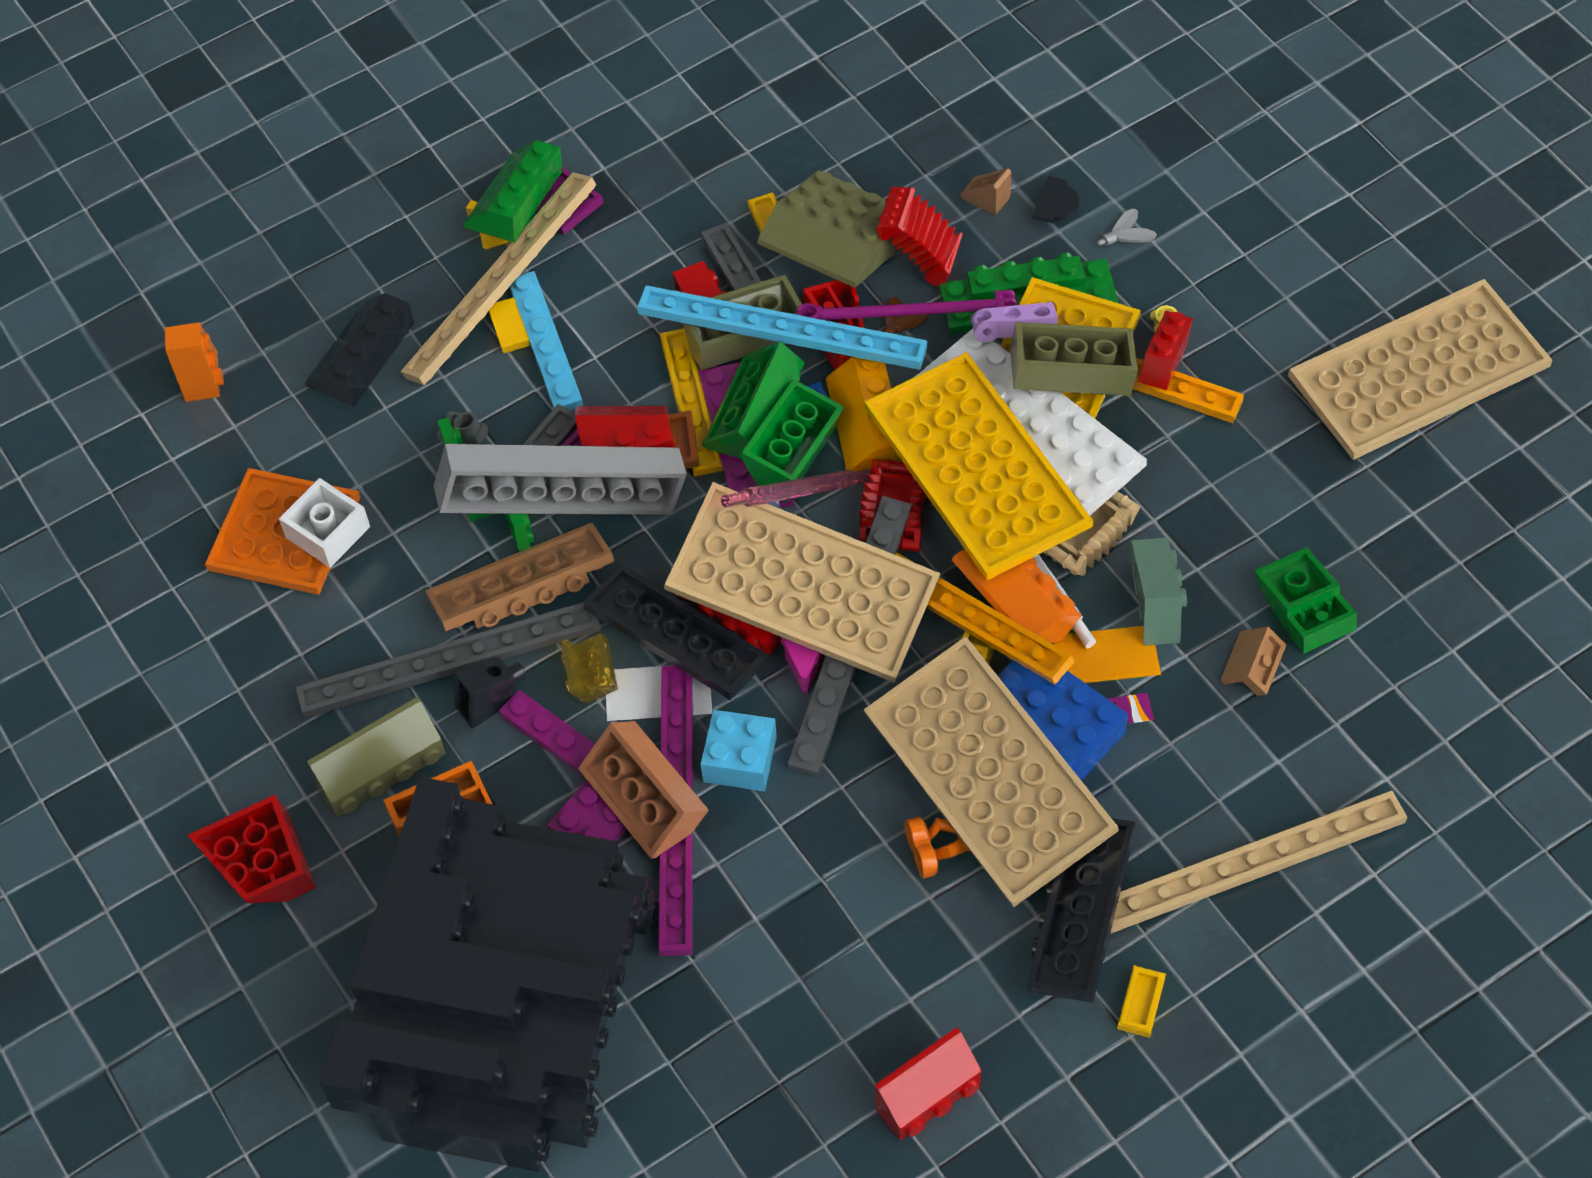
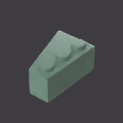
[1131,537,1187,646]

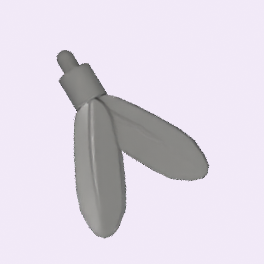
[1097,208,1157,246]

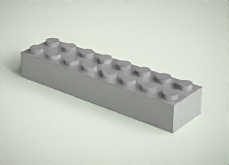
[434,444,687,515]

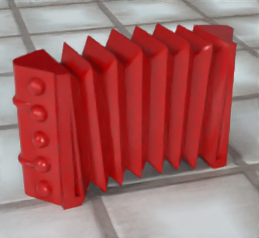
[876,186,963,287]
[859,459,926,552]

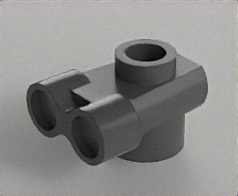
[437,411,488,444]

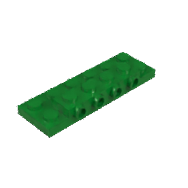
[939,253,1119,334]

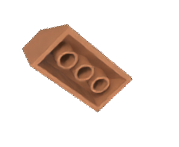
[578,721,709,859]

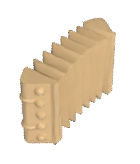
[1042,491,1140,577]

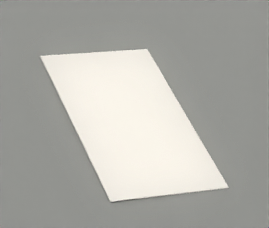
[605,665,712,721]

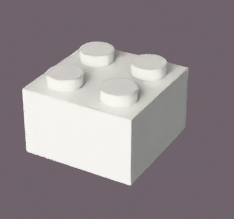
[279,478,370,568]

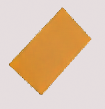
[1054,626,1161,683]

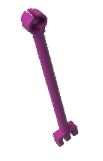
[797,290,1017,320]

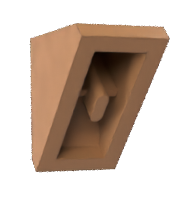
[960,168,1011,216]

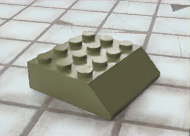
[757,170,898,288]

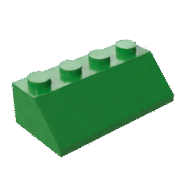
[463,140,562,243]
[702,341,805,459]
[740,379,844,503]

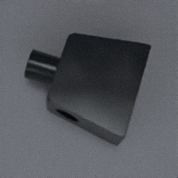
[455,657,526,728]

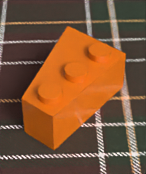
[165,322,224,402]
[383,760,492,838]

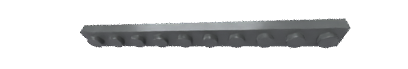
[788,496,912,777]
[295,602,601,718]

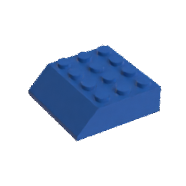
[998,660,1128,780]

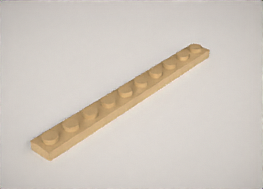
[400,172,596,385]
[1110,791,1407,934]

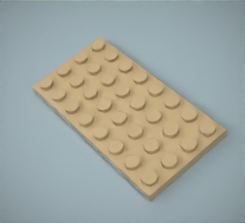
[1288,279,1552,460]
[664,482,940,683]
[864,636,1119,907]

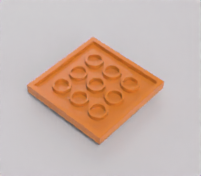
[205,468,360,595]

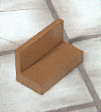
[1220,626,1286,696]

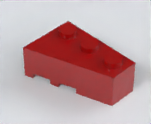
[801,280,864,370]

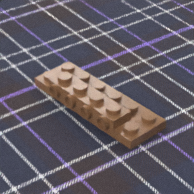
[425,522,615,631]

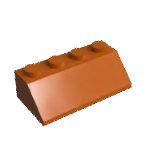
[951,549,1082,643]

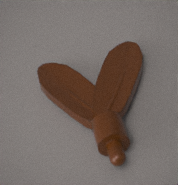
[882,297,928,334]

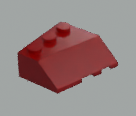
[575,406,677,448]
[187,795,316,903]

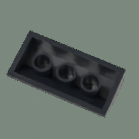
[305,293,414,406]

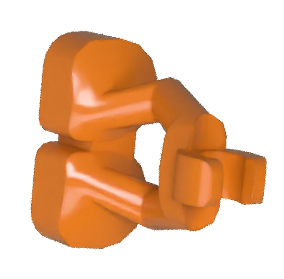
[904,816,970,879]

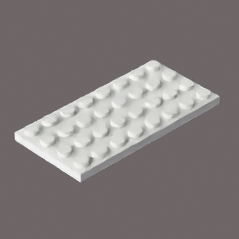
[915,329,1147,515]

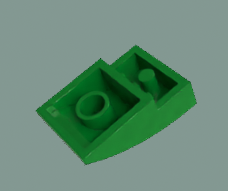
[1254,547,1357,654]

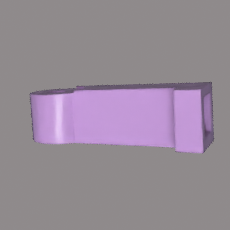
[971,302,1058,343]

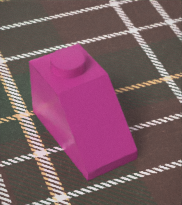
[781,638,825,694]

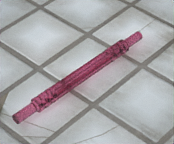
[721,469,871,508]

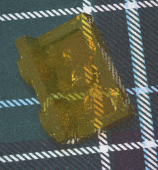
[561,633,618,704]

